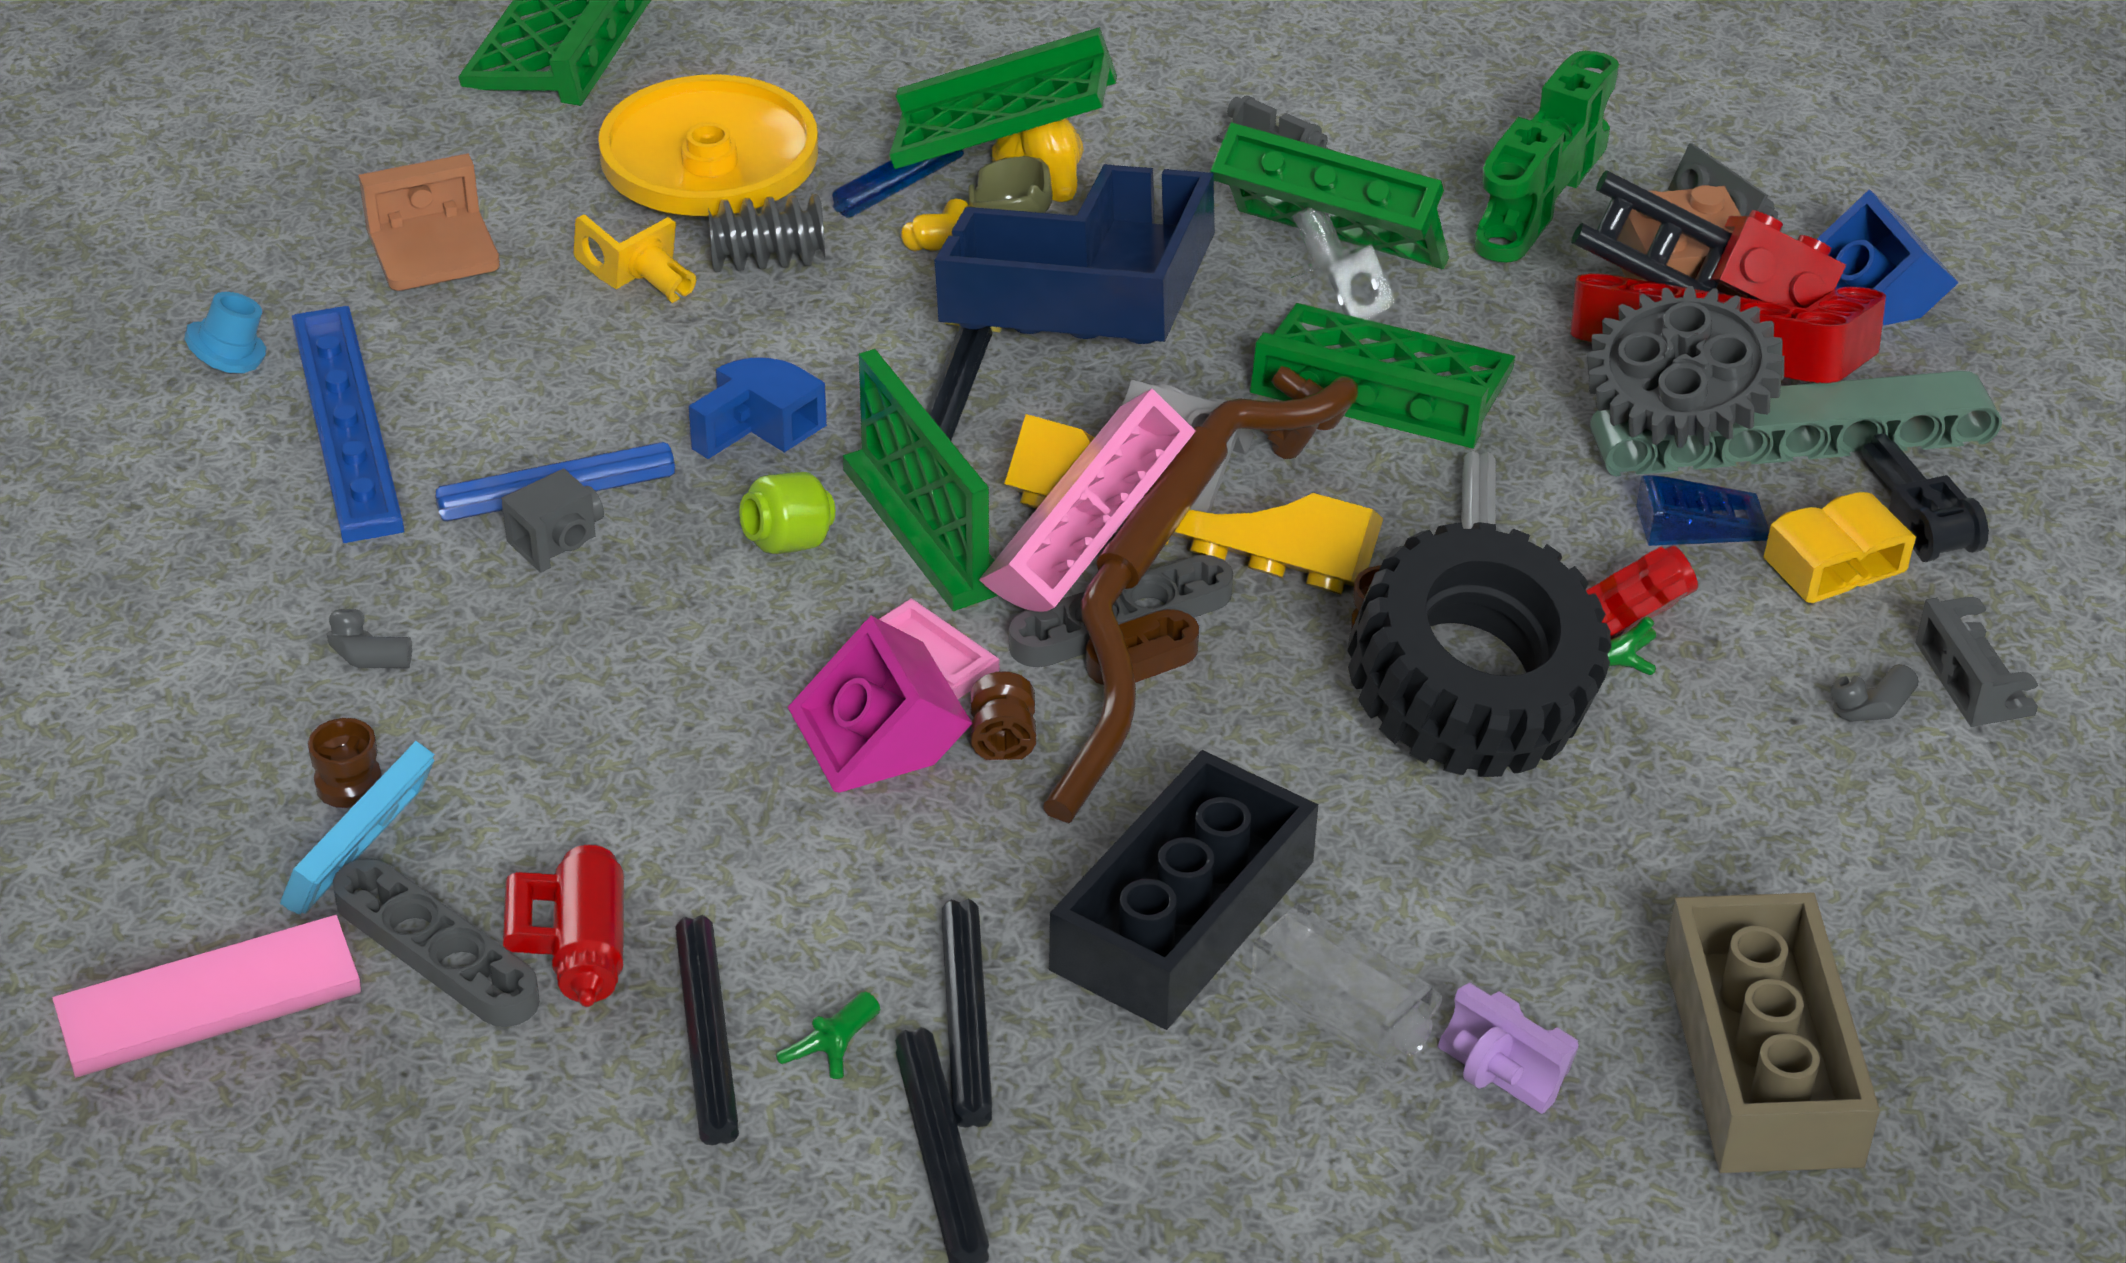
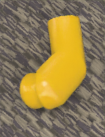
[901,199,970,252]

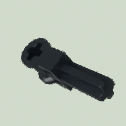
[1862,434,1989,562]

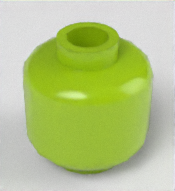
[739,472,836,554]

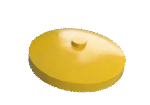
[598,74,818,216]

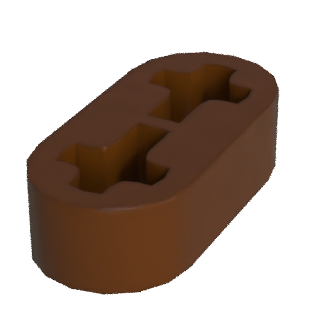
[1086,609,1199,685]

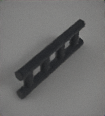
[1571,170,1751,299]

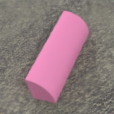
[979,388,1196,612]
[52,915,361,1078]

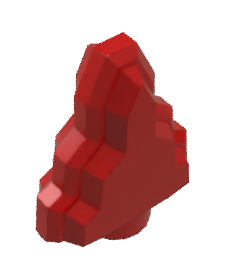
[1586,545,1698,638]

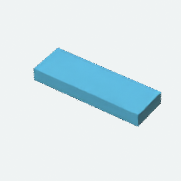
[280,741,435,915]

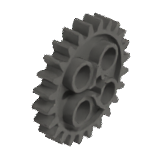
[1587,286,1785,448]

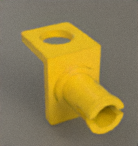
[573,214,697,303]

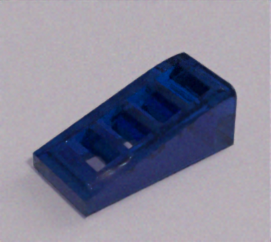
[1636,475,1769,546]

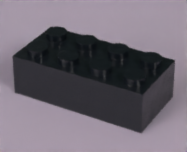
[1049,750,1318,1030]

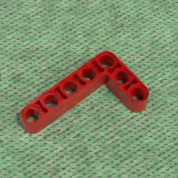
[1570,273,1886,383]

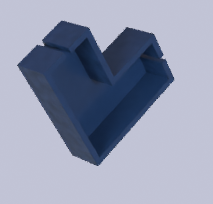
[934,164,1215,344]

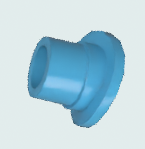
[184,292,266,373]

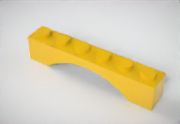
[1004,414,1383,595]

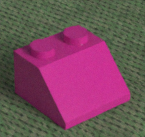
[788,615,973,793]

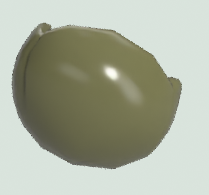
[968,156,1053,213]

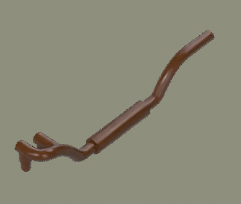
[1043,366,1358,824]

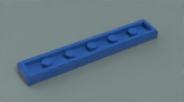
[292,306,404,543]

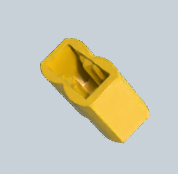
[1763,492,1916,603]

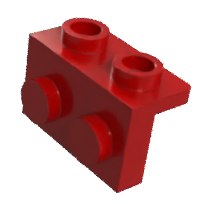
[1711,210,1846,308]

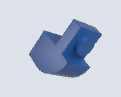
[688,358,827,459]

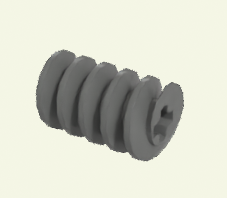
[708,194,825,272]

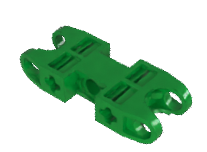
[1474,51,1619,262]

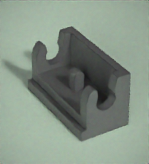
[1915,597,2038,727]

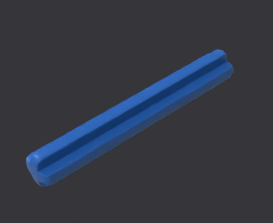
[435,442,675,521]

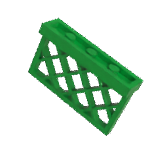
[458,0,651,106]
[889,27,1117,169]
[1210,122,1449,269]
[1250,303,1516,449]
[843,349,999,611]

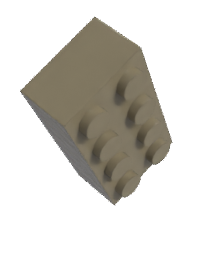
[1664,893,1880,1173]

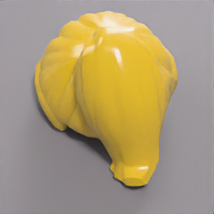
[992,118,1084,202]

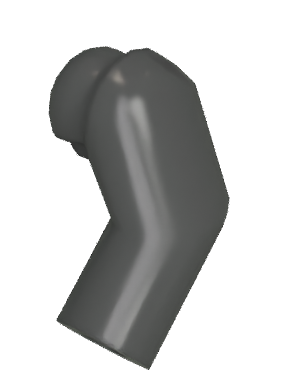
[327,609,412,668]
[1830,664,1919,722]

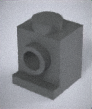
[501,468,604,573]

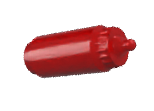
[503,845,624,1007]

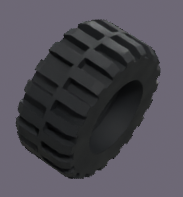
[1347,522,1612,777]

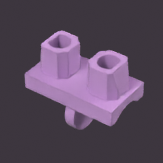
[1438,983,1579,1114]

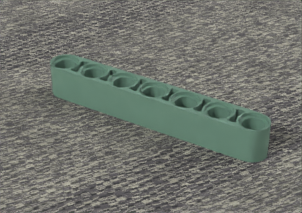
[1590,371,2002,477]

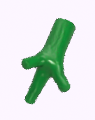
[1607,616,1656,675]
[776,992,880,1079]

